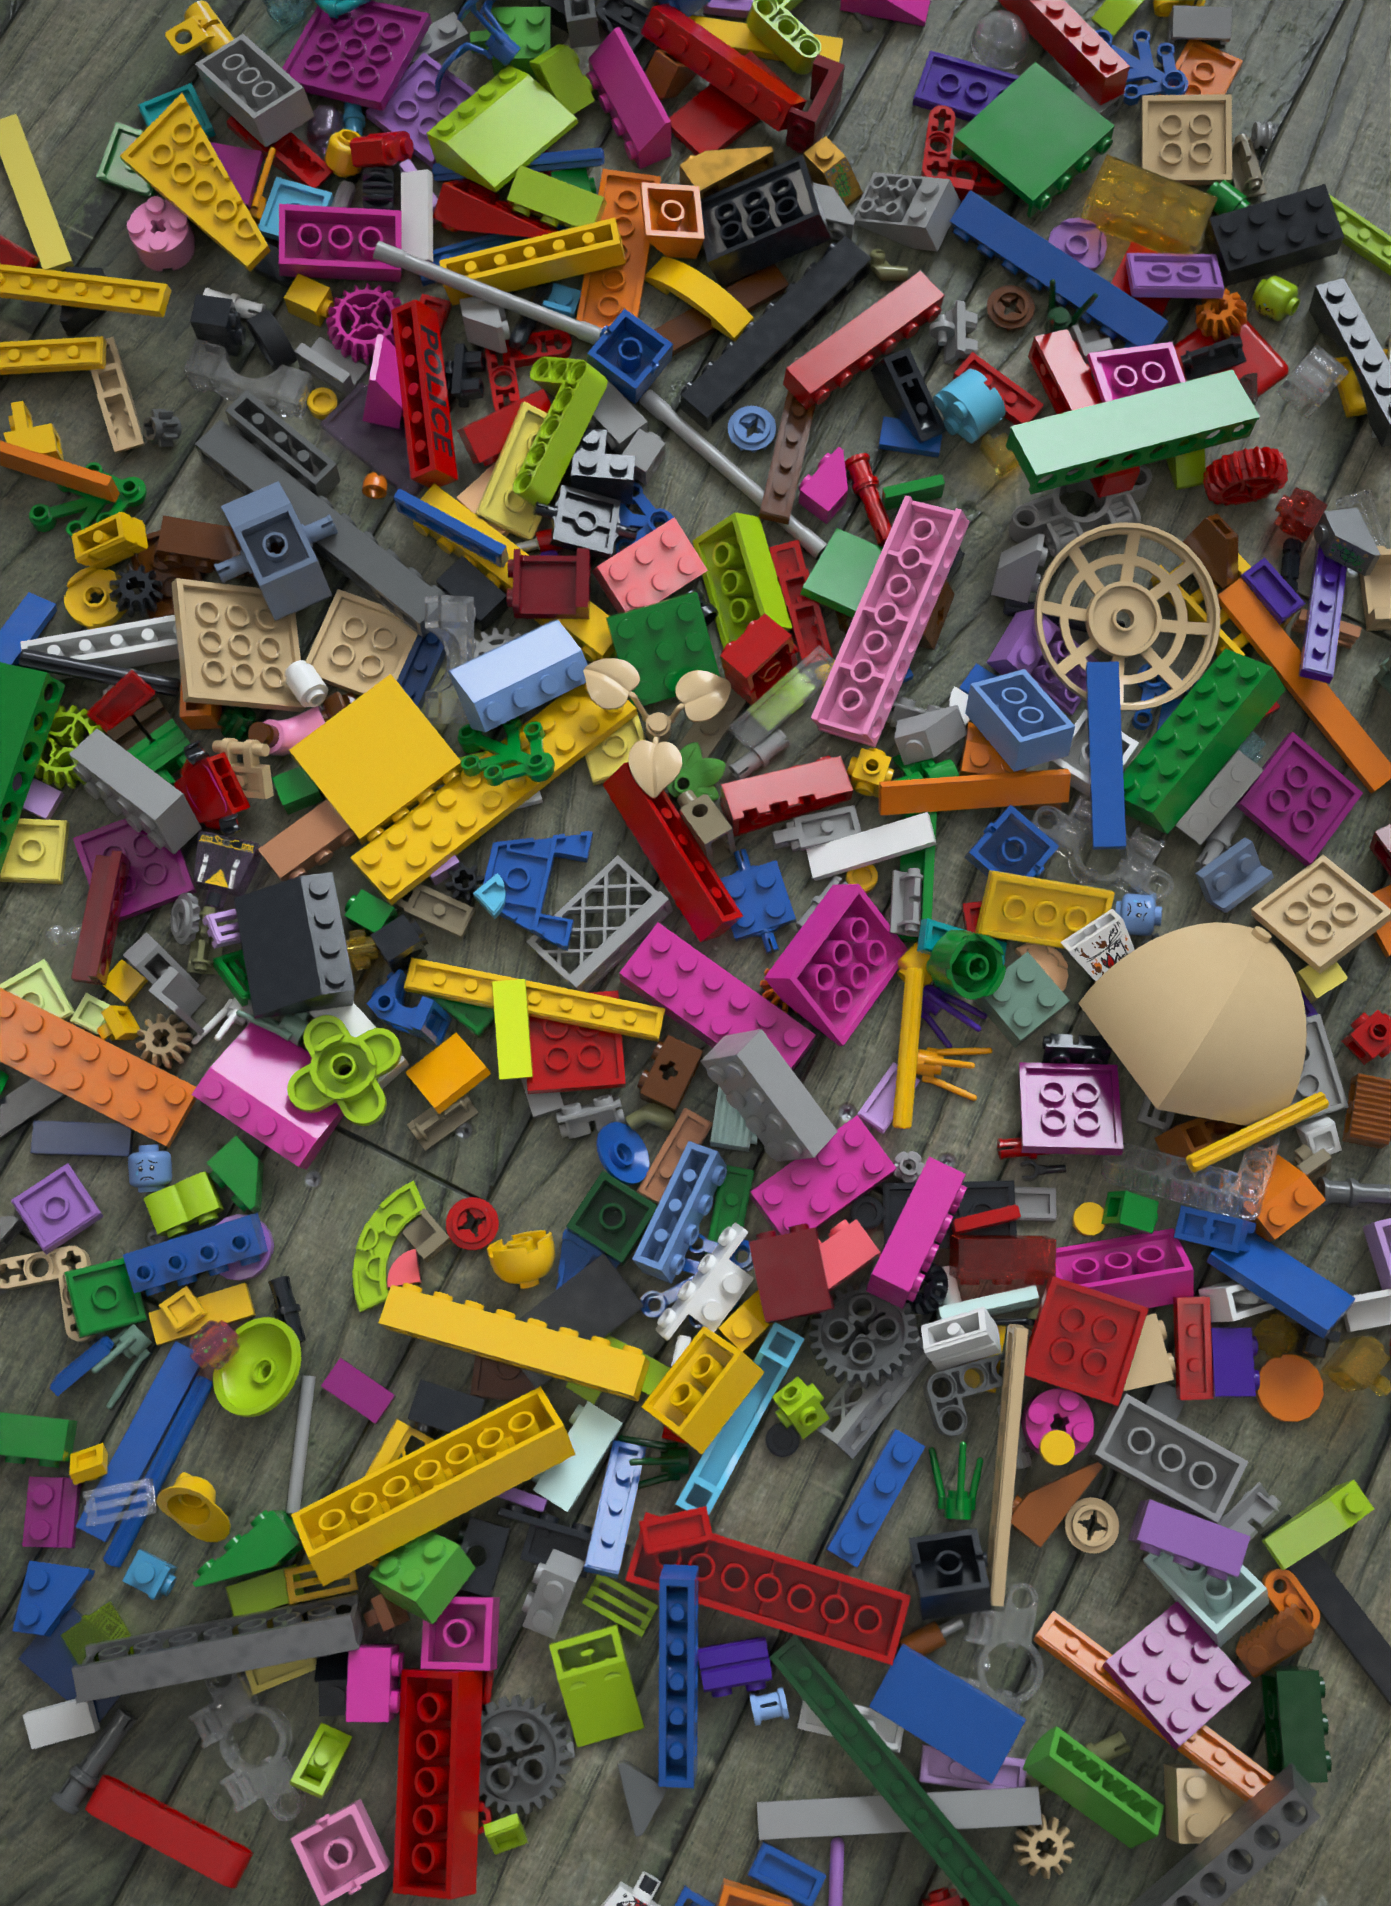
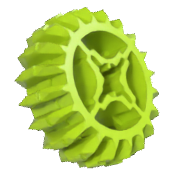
[23,705,107,790]

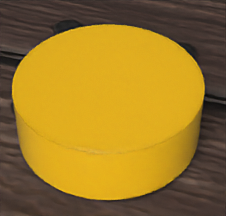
[307,387,339,420]
[846,864,878,894]
[1072,1202,1106,1236]
[1039,1430,1075,1466]

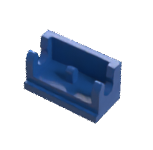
[1174,1205,1256,1253]

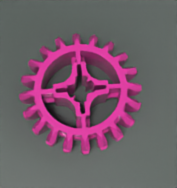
[326,283,402,365]

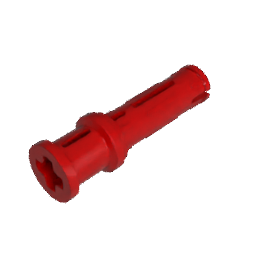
[845,453,892,546]

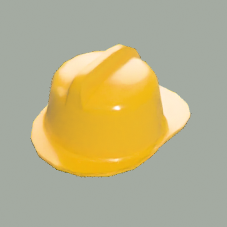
[157,1472,231,1542]

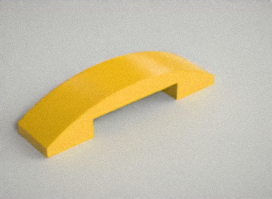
[645,256,754,341]

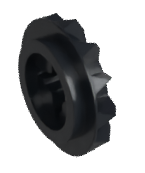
[906,1263,948,1315]

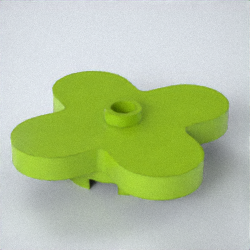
[287,1015,402,1126]

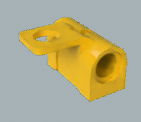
[165,1,234,56]

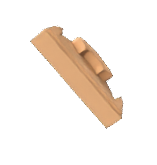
[1015,943,1068,992]

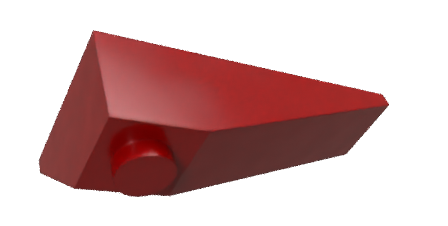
[433,179,559,238]

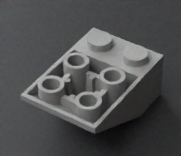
[852,172,961,251]

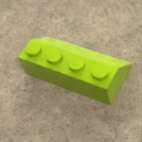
[692,512,793,649]

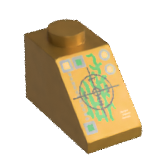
[803,136,863,208]

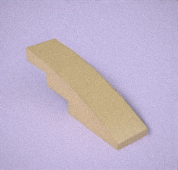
[90,337,145,454]

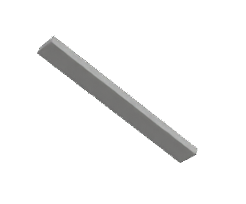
[757,1786,1042,1840]

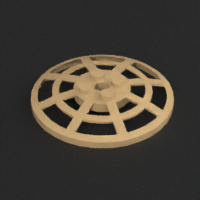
[1034,522,1220,711]

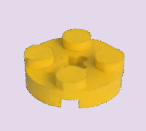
[64,567,127,630]

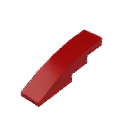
[226,116,334,189]
[769,540,833,666]

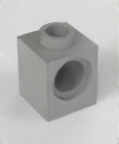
[622,429,665,485]

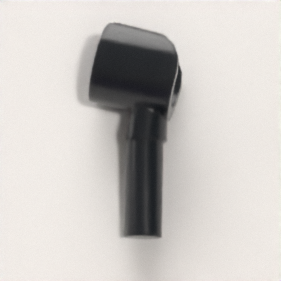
[1020,1160,1066,1182]

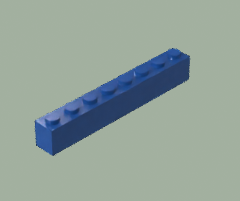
[950,190,1169,348]

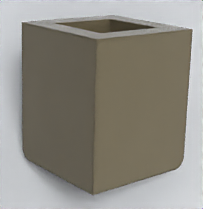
[403,1208,452,1263]

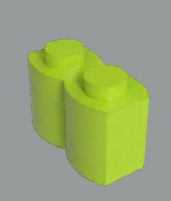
[143,1171,224,1239]

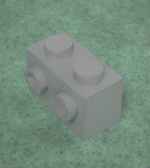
[521,1549,585,1639]

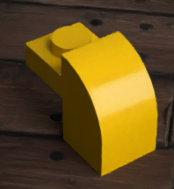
[3,401,64,461]

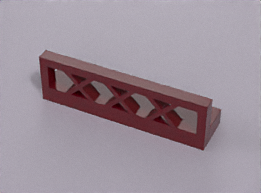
[71,850,131,986]

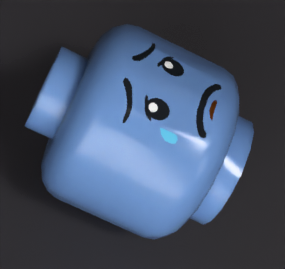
[1115,894,1162,936]
[128,1144,172,1192]

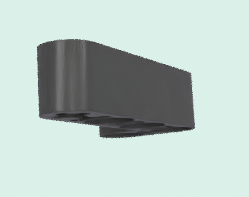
[923,1353,1030,1437]

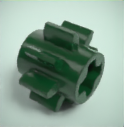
[217,706,258,742]

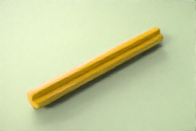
[892,967,925,1129]
[1185,1092,1329,1172]

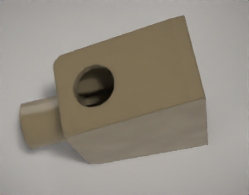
[677,790,736,867]

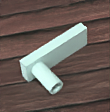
[936,1266,1039,1321]

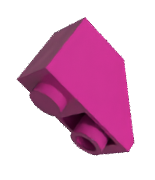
[798,446,848,524]

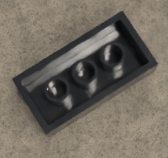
[1204,184,1344,287]

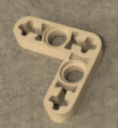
[0,1246,97,1342]

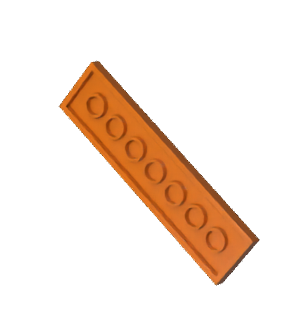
[0,988,197,1148]

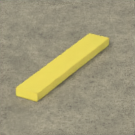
[0,114,74,271]

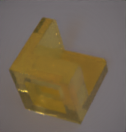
[980,433,1020,477]

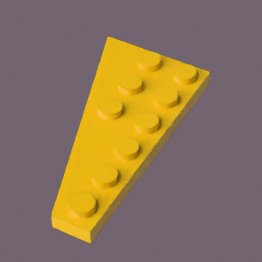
[120,93,271,272]

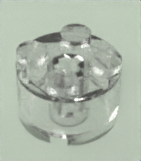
[1275,344,1349,418]

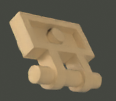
[212,738,274,799]

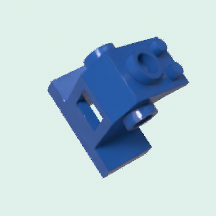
[366,969,452,1047]

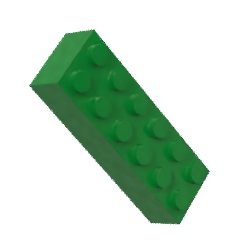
[1123,648,1286,835]

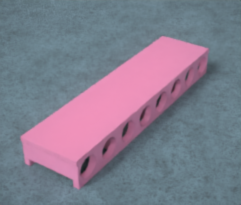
[811,495,970,747]

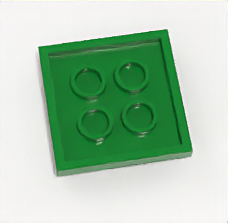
[606,591,720,708]

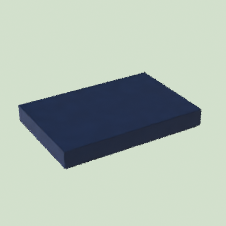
[18,1606,122,1724]

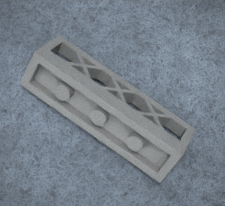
[816,1330,929,1459]

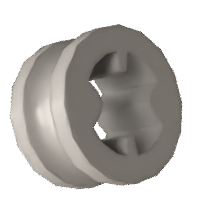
[1251,121,1272,150]

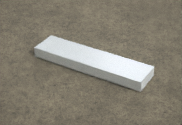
[806,812,937,881]

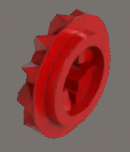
[446,1197,499,1251]

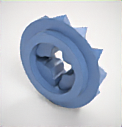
[728,406,776,454]

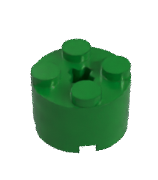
[926,930,1006,1000]

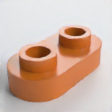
[1262,1568,1320,1630]

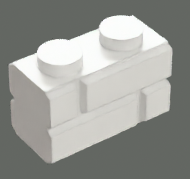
[921,1307,1001,1371]

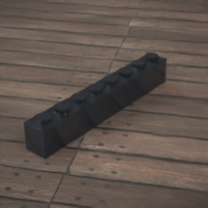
[681,236,872,431]

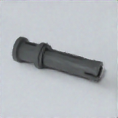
[1316,1177,1391,1208]
[51,1707,137,1815]

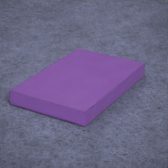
[1125,253,1225,298]

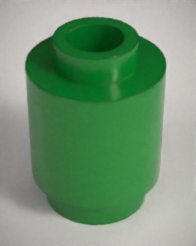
[1205,180,1251,215]

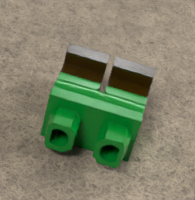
[107,697,191,786]

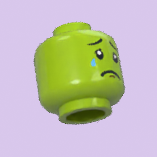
[1252,275,1300,321]

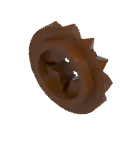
[986,285,1035,332]

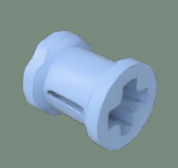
[749,1687,789,1726]

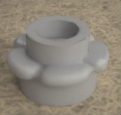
[894,1151,925,1183]

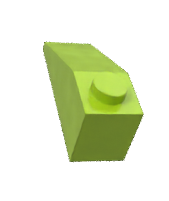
[1262,1480,1374,1570]

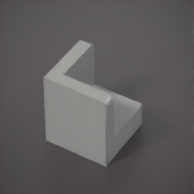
[1070,324,1113,368]

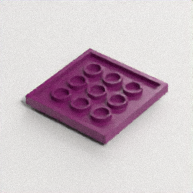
[282,0,432,111]

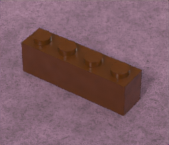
[157,515,284,578]

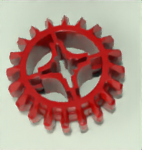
[1203,446,1288,506]

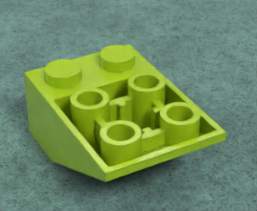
[549,1624,645,1748]

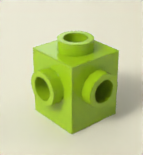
[772,1376,830,1439]

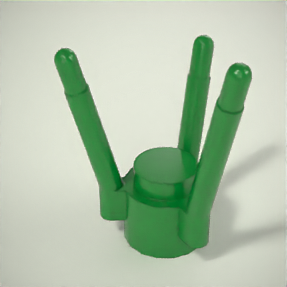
[929,1441,984,1520]

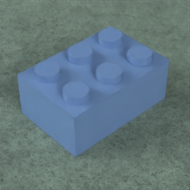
[965,669,1075,772]

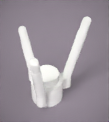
[191,997,253,1045]

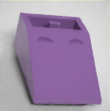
[986,609,1099,715]

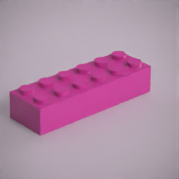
[619,922,816,1071]

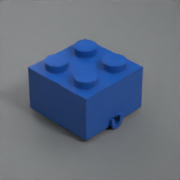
[587,308,673,404]
[964,804,1059,878]

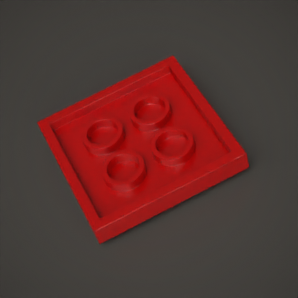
[527,990,626,1094]
[1024,1275,1149,1406]

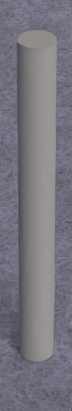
[286,1375,316,1514]

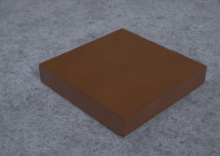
[470,1355,536,1401]

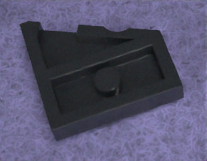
[595,0,650,55]

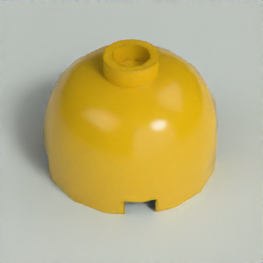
[487,1230,556,1289]

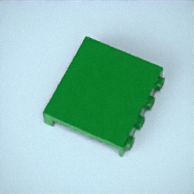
[952,62,1114,218]

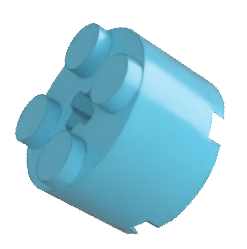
[933,369,1006,444]

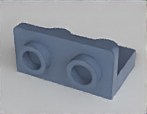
[1195,837,1274,913]

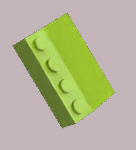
[426,65,578,192]

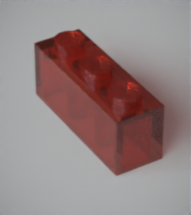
[949,1235,1057,1285]

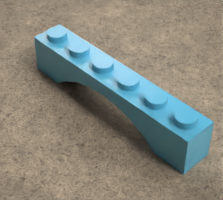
[676,1322,805,1516]

